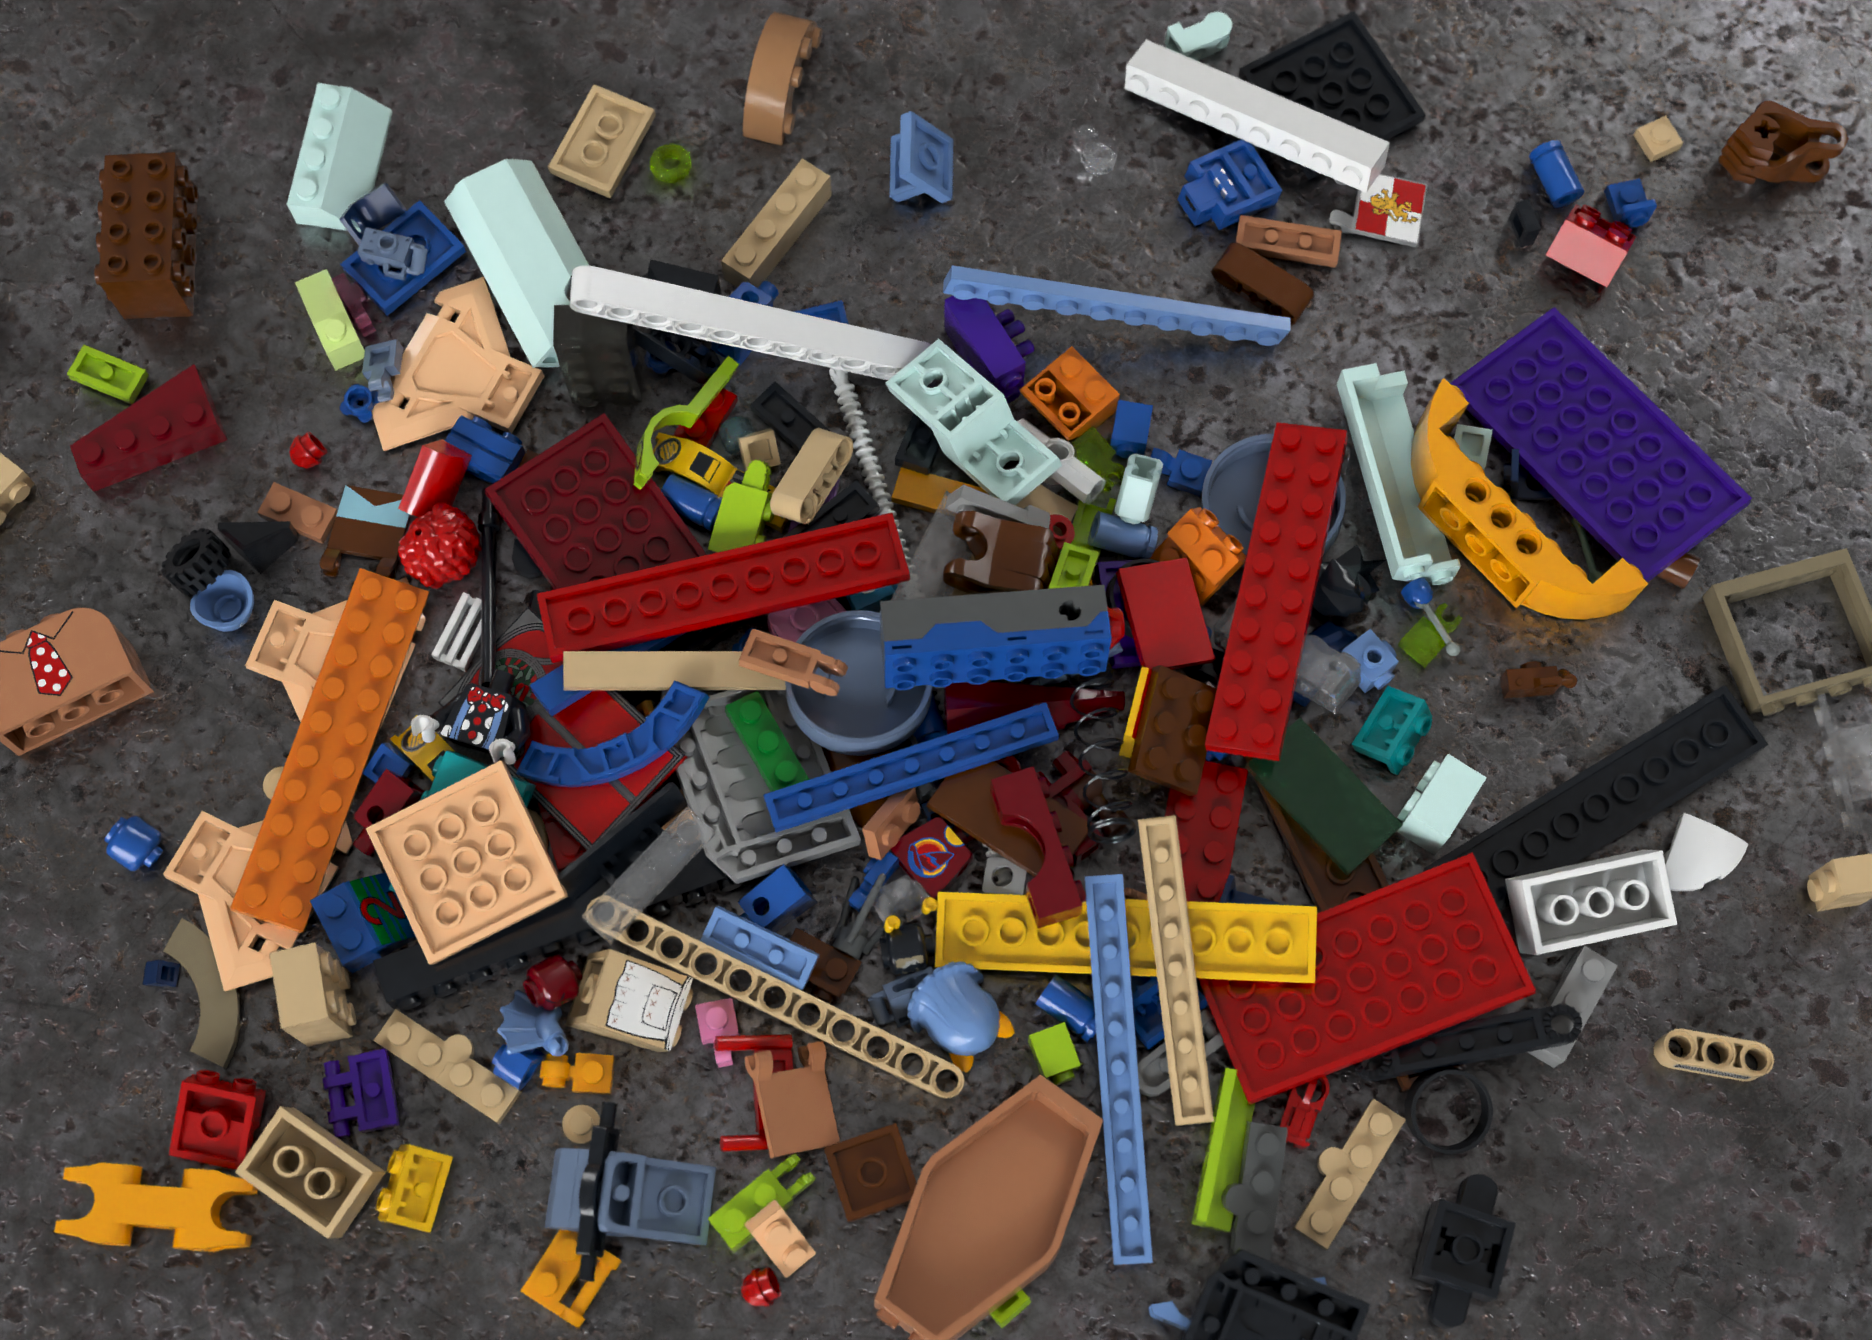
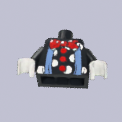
[411,669,531,765]

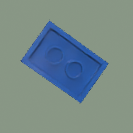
[340,200,466,316]

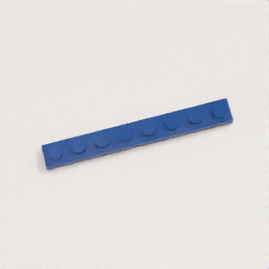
[763,702,1059,833]

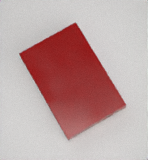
[1116,557,1215,670]

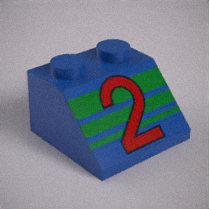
[310,873,417,974]

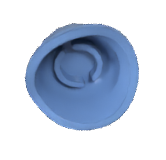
[190,570,254,632]

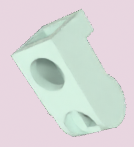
[1164,12,1232,61]

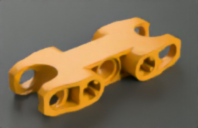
[54,1163,258,1252]

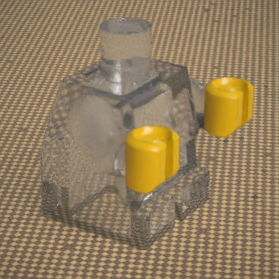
[873,874,938,933]

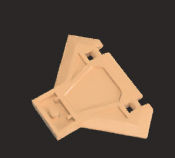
[372,277,544,451]
[245,577,426,746]
[163,811,353,992]

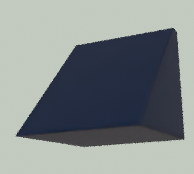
[142,960,180,987]

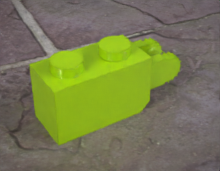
[708,459,774,552]
[707,1153,816,1253]

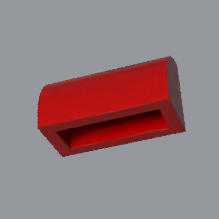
[398,439,472,517]

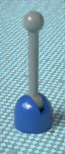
[1401,578,1461,656]

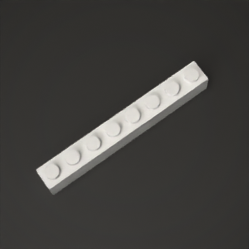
[1124,39,1390,193]

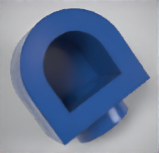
[492,1044,545,1090]

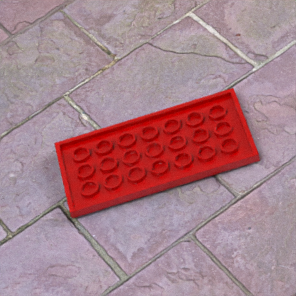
[1198,853,1536,1105]

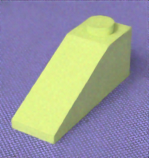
[295,269,365,371]

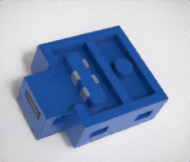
[1177,139,1282,230]

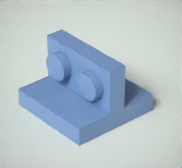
[890,111,953,203]

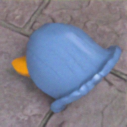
[908,961,1015,1072]

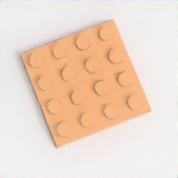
[366,760,569,965]

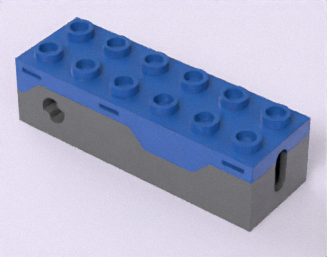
[880,585,1125,690]

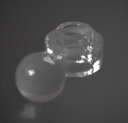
[1072,124,1117,175]

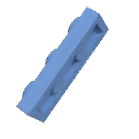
[700,906,820,990]

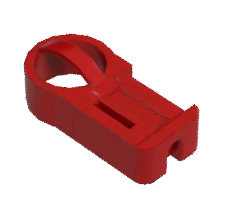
[1278,1076,1330,1149]

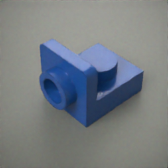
[1604,178,1657,227]

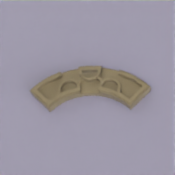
[163,918,241,1069]

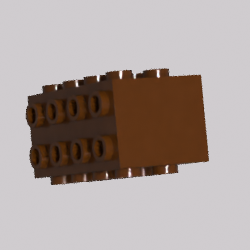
[94,152,199,319]

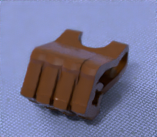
[1718,100,1848,185]
[943,511,1060,594]

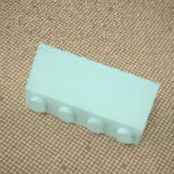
[287,83,392,233]

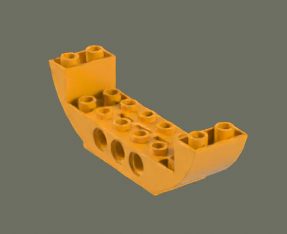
[1411,378,1649,620]

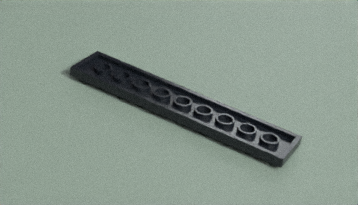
[1422,685,1768,911]

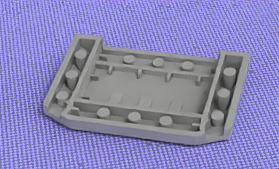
[661,690,861,884]

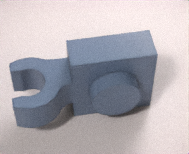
[362,339,403,403]

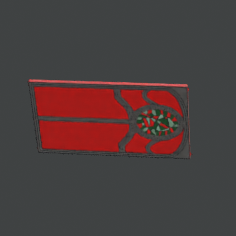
[438,607,687,850]

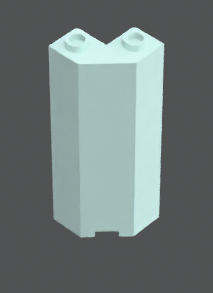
[444,159,616,368]
[1336,363,1461,585]

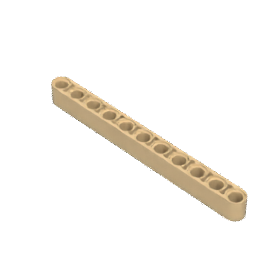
[586,896,964,1098]

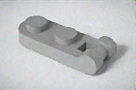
[1138,1009,1224,1097]

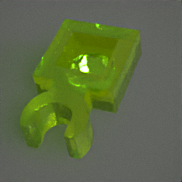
[1071,426,1125,492]
[1398,603,1462,668]

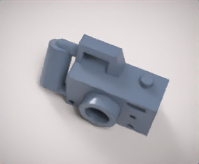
[357,227,428,281]
[868,966,933,1027]

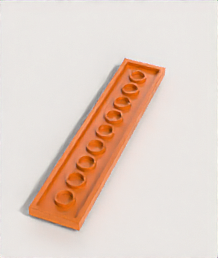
[230,568,429,934]

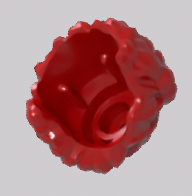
[398,502,481,589]

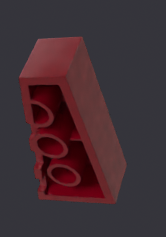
[70,364,228,492]

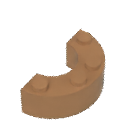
[743,12,822,146]

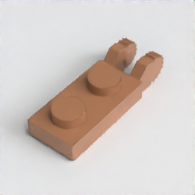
[739,629,848,696]

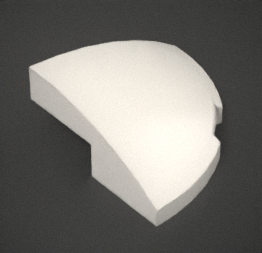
[1664,813,1748,891]

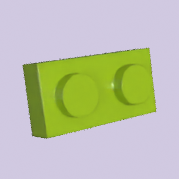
[67,344,149,404]

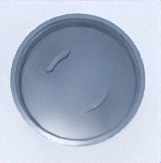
[1201,434,1346,568]
[785,610,933,756]

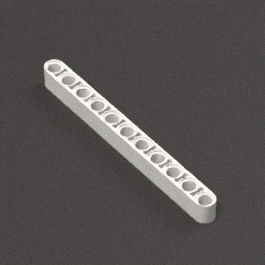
[570,265,932,384]

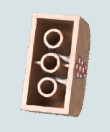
[0,608,154,756]

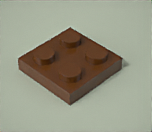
[824,1123,917,1223]

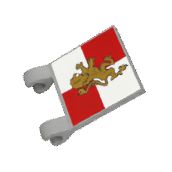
[1326,174,1427,247]

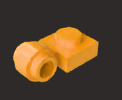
[539,1053,615,1095]

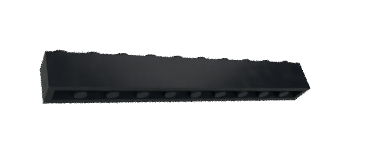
[373,840,742,1011]

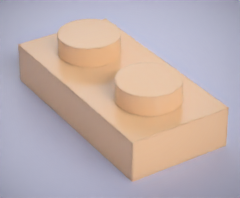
[744,1199,816,1278]

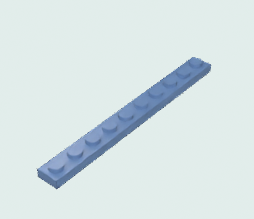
[943,265,1291,346]
[1085,874,1153,1265]

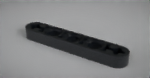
[564,275,720,384]

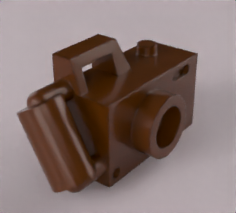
[1500,661,1577,699]

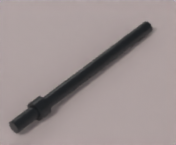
[478,488,500,688]

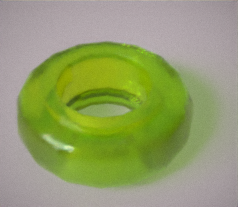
[650,143,692,183]

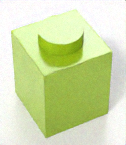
[1028,1022,1081,1085]

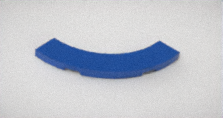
[516,680,710,787]

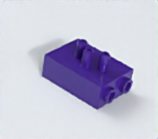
[944,295,1035,403]

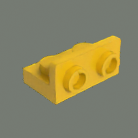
[376,1144,453,1233]

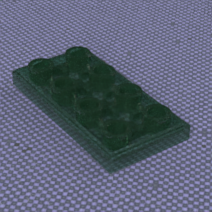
[1245,718,1403,876]

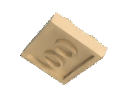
[548,85,656,199]

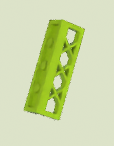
[1191,1068,1255,1233]

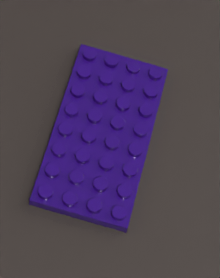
[1450,307,1752,582]

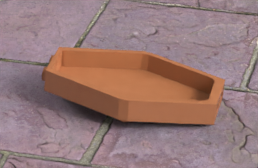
[874,1075,1103,1340]

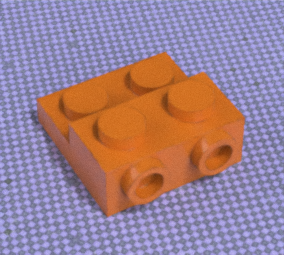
[1150,507,1247,607]

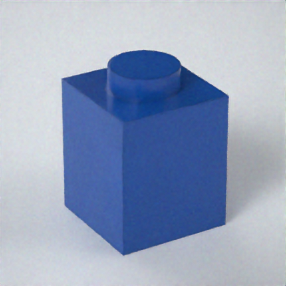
[1109,400,1153,459]

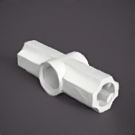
[1018,418,1106,505]

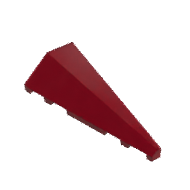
[944,682,1125,735]

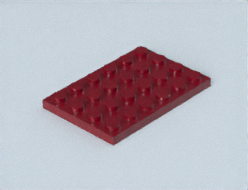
[485,413,707,590]

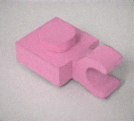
[695,998,739,1068]

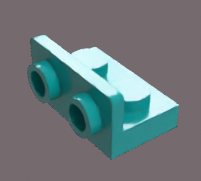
[1352,685,1433,775]

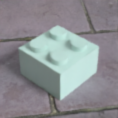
[1397,754,1487,856]

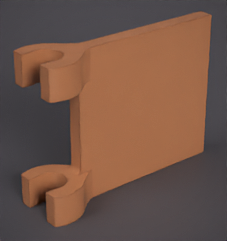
[745,1041,840,1158]

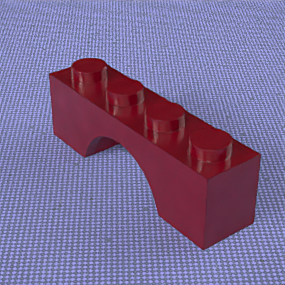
[990,766,1087,929]

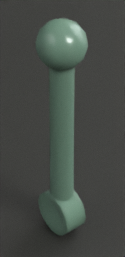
[1571,517,1602,584]

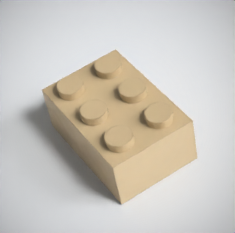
[269,942,356,1047]
[235,1107,386,1239]

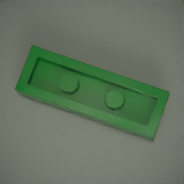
[725,691,809,792]

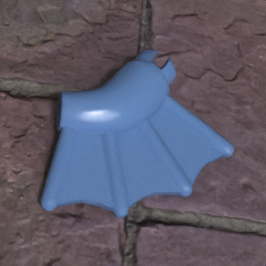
[497,990,569,1057]

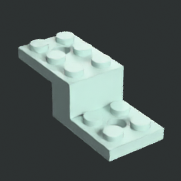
[886,339,1062,505]

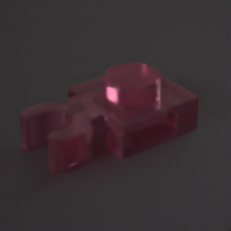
[331,272,376,337]

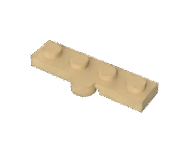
[373,1009,521,1125]
[1293,1098,1406,1251]

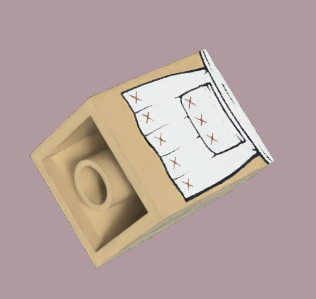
[565,949,693,1052]

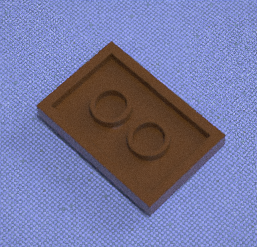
[1128,665,1217,796]

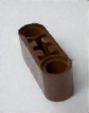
[1211,242,1314,325]

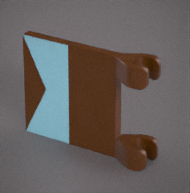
[320,485,411,580]

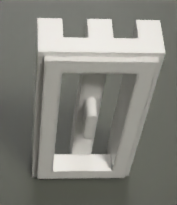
[431,592,497,672]

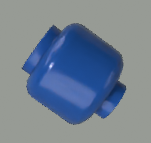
[104,816,163,871]

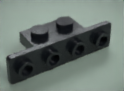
[557,782,687,900]

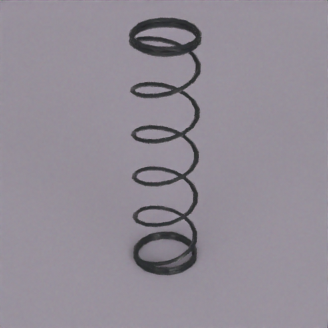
[1066,663,1136,844]

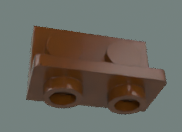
[790,928,862,1004]

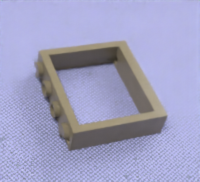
[1702,548,1872,716]

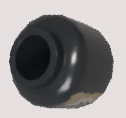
[879,923,935,975]

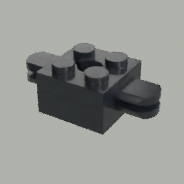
[1412,1174,1516,1329]

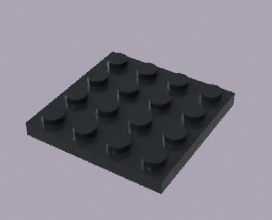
[1239,11,1426,180]

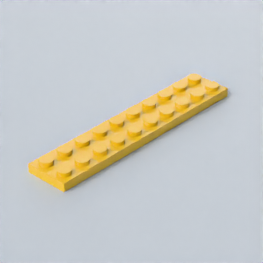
[935,892,1317,983]

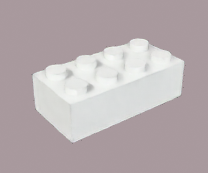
[1505,850,1677,955]

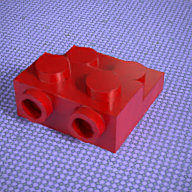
[169,1070,266,1170]

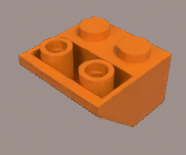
[1020,346,1120,441]

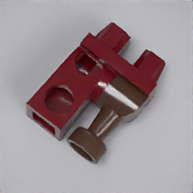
[1036,750,1129,866]

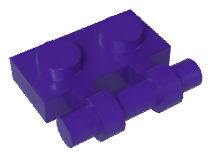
[322,1048,400,1139]

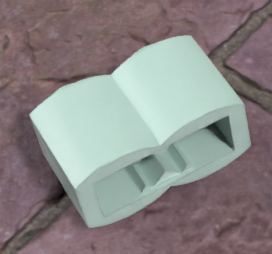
[1115,453,1163,524]

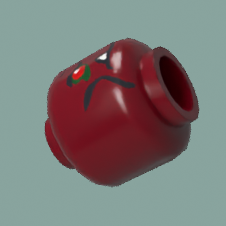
[523,955,582,1011]

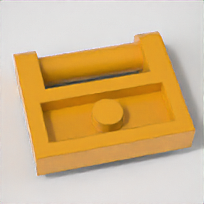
[521,1230,622,1329]

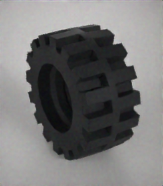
[161,528,231,596]

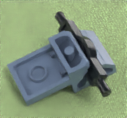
[545,1102,716,1282]

